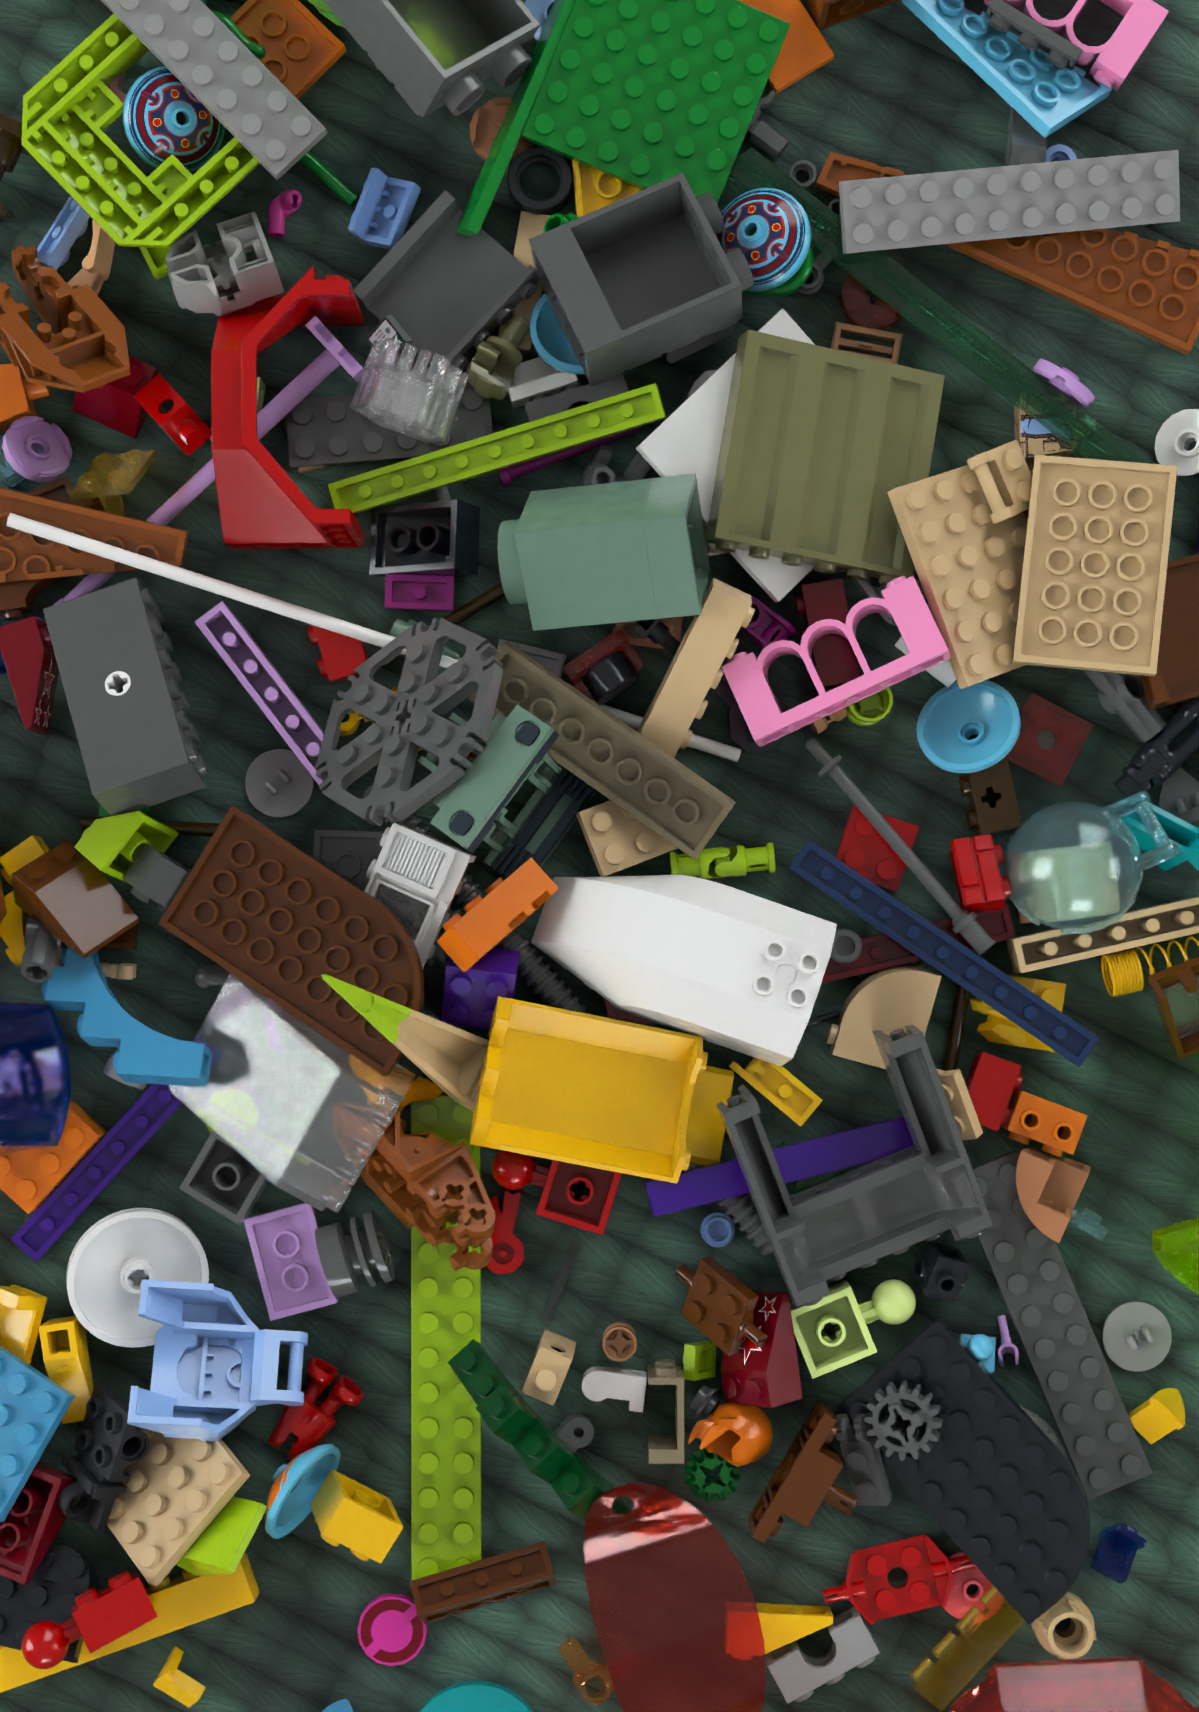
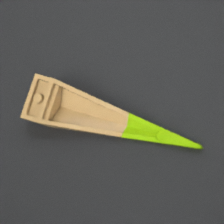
[321,974,489,1112]

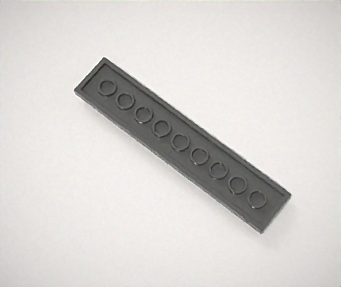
[952,1150,1153,1500]

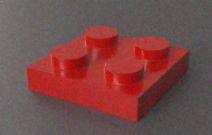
[835,805,919,892]

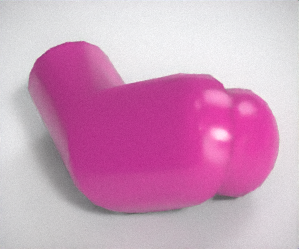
[268,189,302,238]

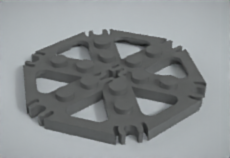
[315,617,504,826]

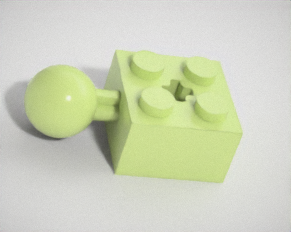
[790,1279,916,1379]

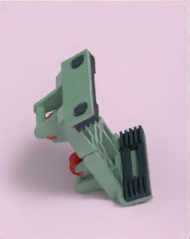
[417,704,597,878]

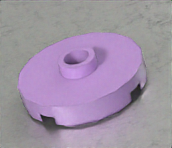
[1032,358,1095,410]
[2,416,72,482]

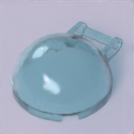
[1003,791,1180,934]

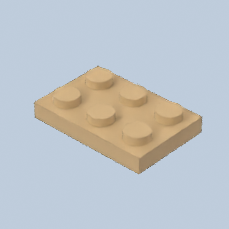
[576,800,678,877]

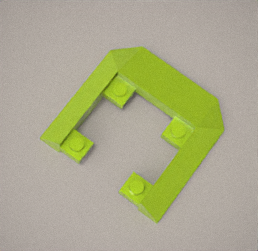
[22,14,260,248]

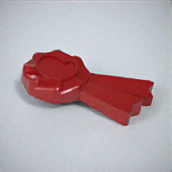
[486,1190,524,1274]

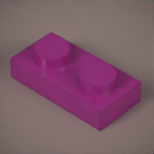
[385,574,455,612]

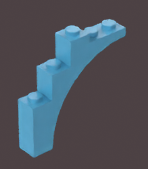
[42,945,213,1087]

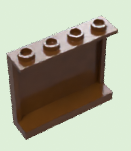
[1140,554,1199,710]

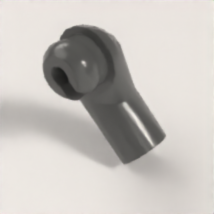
[194,964,247,1000]

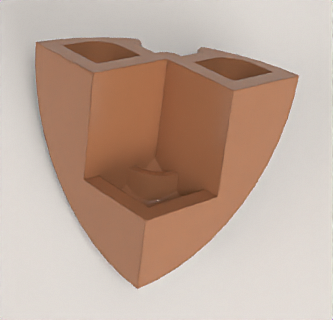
[1016,1148,1091,1243]

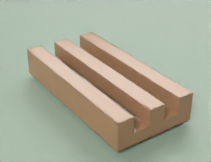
[831,322,903,364]

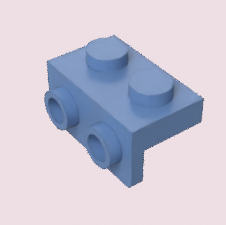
[348,167,421,250]

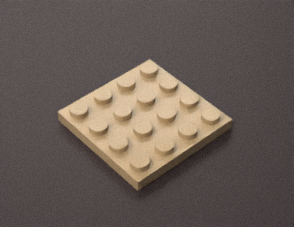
[107,1427,250,1586]

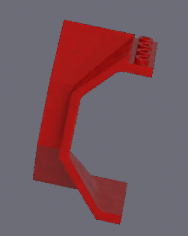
[211,266,365,549]

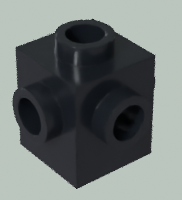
[913,1241,970,1301]

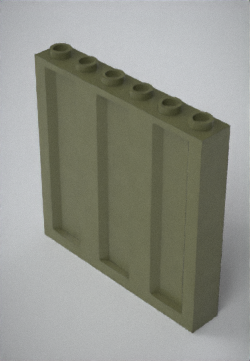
[705,329,945,586]

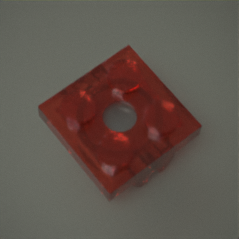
[1004,693,1093,787]

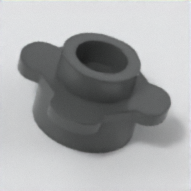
[690,1385,721,1419]

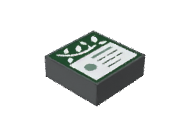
[366,314,413,365]

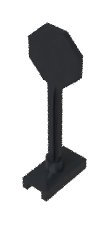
[622,619,788,753]

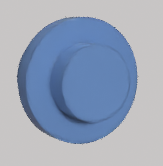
[700,1212,735,1247]

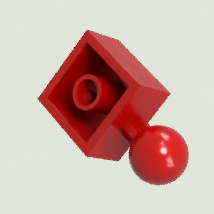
[492,1150,622,1235]
[21,1570,158,1669]

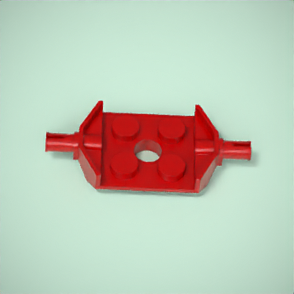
[822,1534,975,1625]

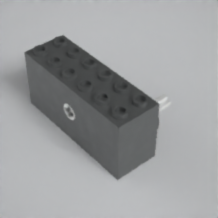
[43,578,209,816]

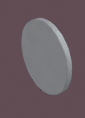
[245,749,314,818]
[1102,1301,1172,1372]

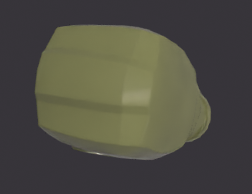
[466,315,530,401]

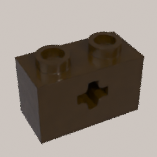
[959,759,1022,836]

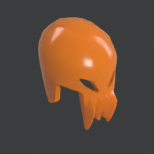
[687,1402,773,1467]

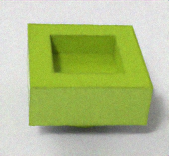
[683,1340,716,1381]

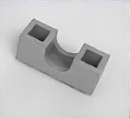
[765,1606,880,1704]

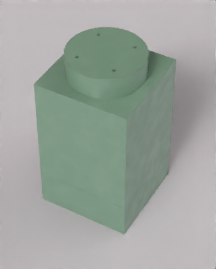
[497,473,711,631]

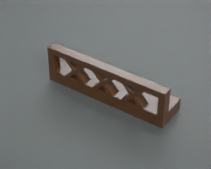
[409,1541,556,1625]

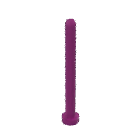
[497,427,641,488]

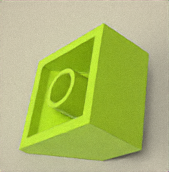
[74,811,179,884]

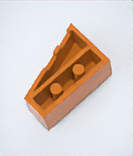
[436,857,559,973]

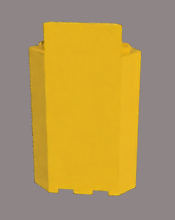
[470,996,734,1184]

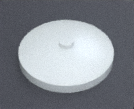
[66,1208,209,1348]

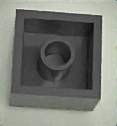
[179,1122,282,1225]

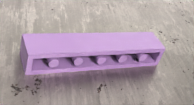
[195,601,338,785]

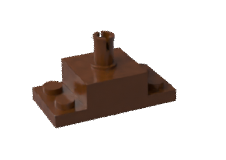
[747,1399,858,1543]

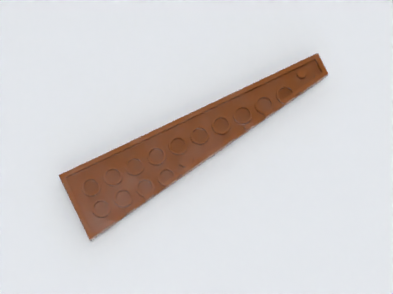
[815,152,1199,355]

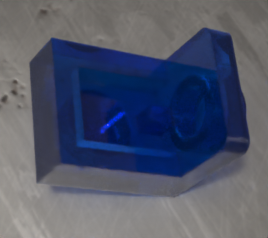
[1090,1523,1147,1584]

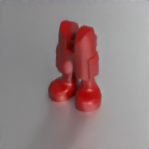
[268,1357,364,1460]

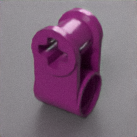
[739,597,797,650]

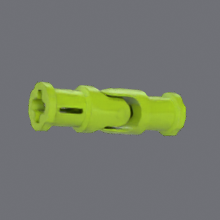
[669,843,776,879]

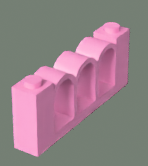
[983,0,1169,92]
[721,576,951,747]

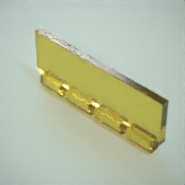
[910,1585,1025,1711]

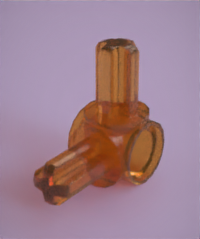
[558,1637,640,1704]

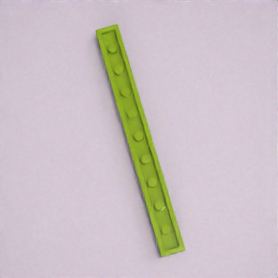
[328,383,666,514]

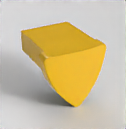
[1128,1388,1185,1445]
[153,1646,206,1708]

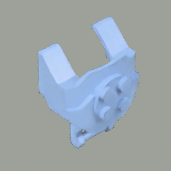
[127,1279,308,1442]

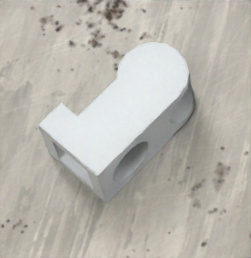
[581,1366,647,1413]

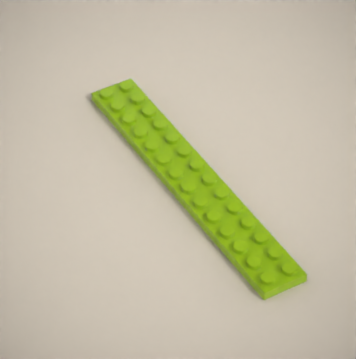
[411,1095,482,1581]

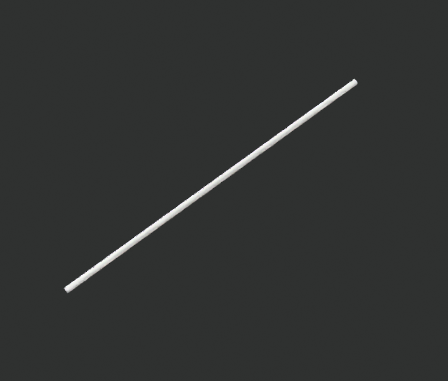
[7,513,741,762]

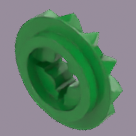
[684,1448,740,1503]

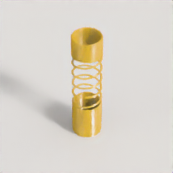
[1101,936,1199,997]

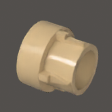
[1031,1592,1097,1662]

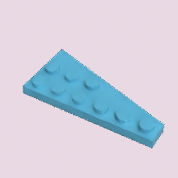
[902,0,1113,138]

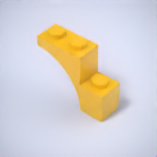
[0,835,50,966]

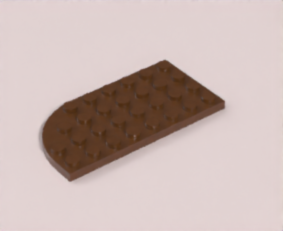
[158,805,424,1077]

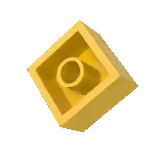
[310,1469,403,1564]

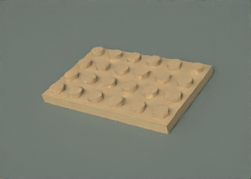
[1013,455,1177,676]
[887,464,1027,689]

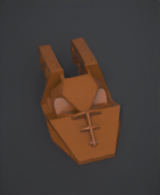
[0,245,130,393]
[334,1101,496,1271]

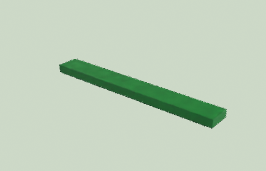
[455,0,576,237]

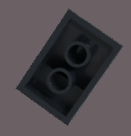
[369,499,480,577]

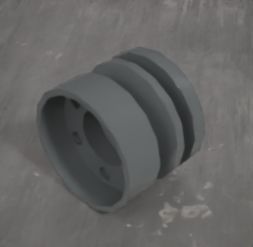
[315,1210,395,1299]

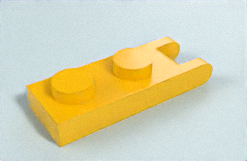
[729,1058,823,1127]

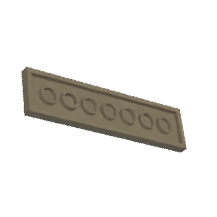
[469,641,736,860]

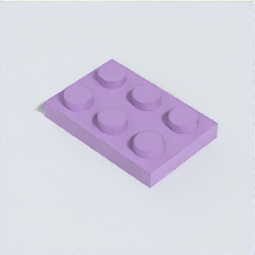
[244,1200,339,1321]

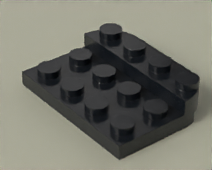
[0,1542,98,1663]

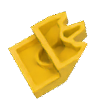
[970,975,1066,1052]

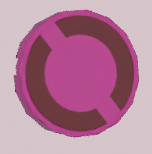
[357,1593,427,1666]

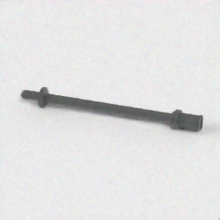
[805,737,995,956]

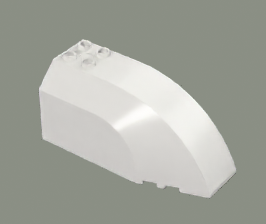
[531,874,837,1067]

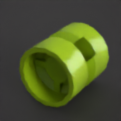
[845,687,893,726]

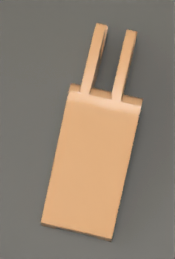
[67,220,115,296]

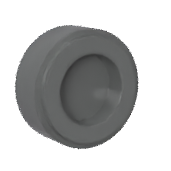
[830,929,862,963]

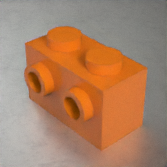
[1001,1090,1088,1157]

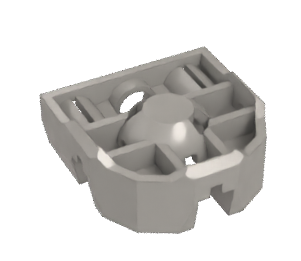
[165,211,284,316]

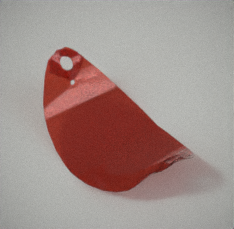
[583,1482,766,1712]

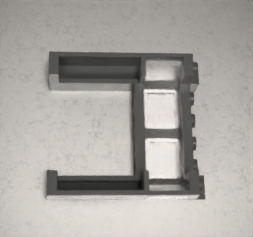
[717,1025,993,1308]

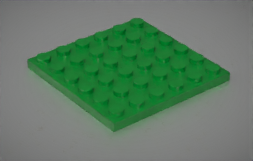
[522,0,790,204]

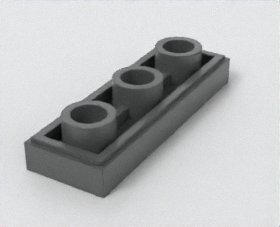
[986,0,1083,69]

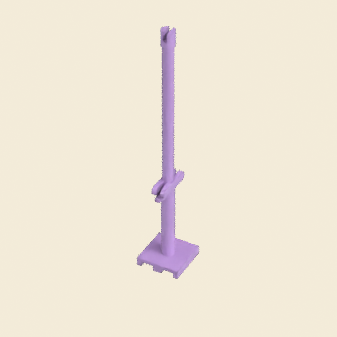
[54,316,371,605]

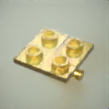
[69,449,158,516]

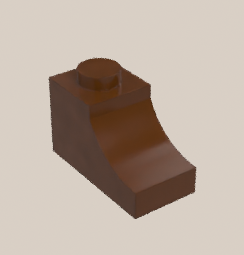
[0,577,64,621]

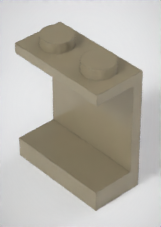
[647,1359,684,1464]

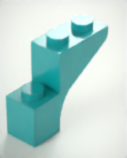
[1116,799,1199,872]

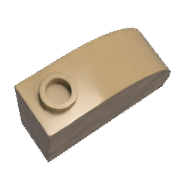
[826,966,941,1069]

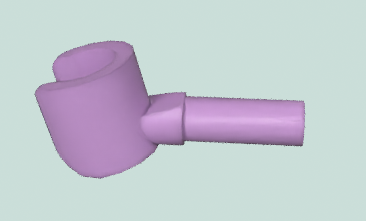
[997,1315,1019,1367]

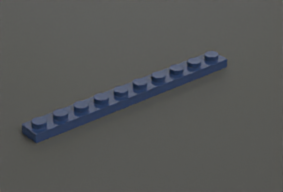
[789,839,1100,1067]

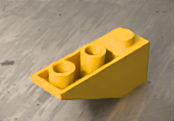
[39,1316,94,1424]

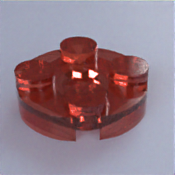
[840,260,910,330]

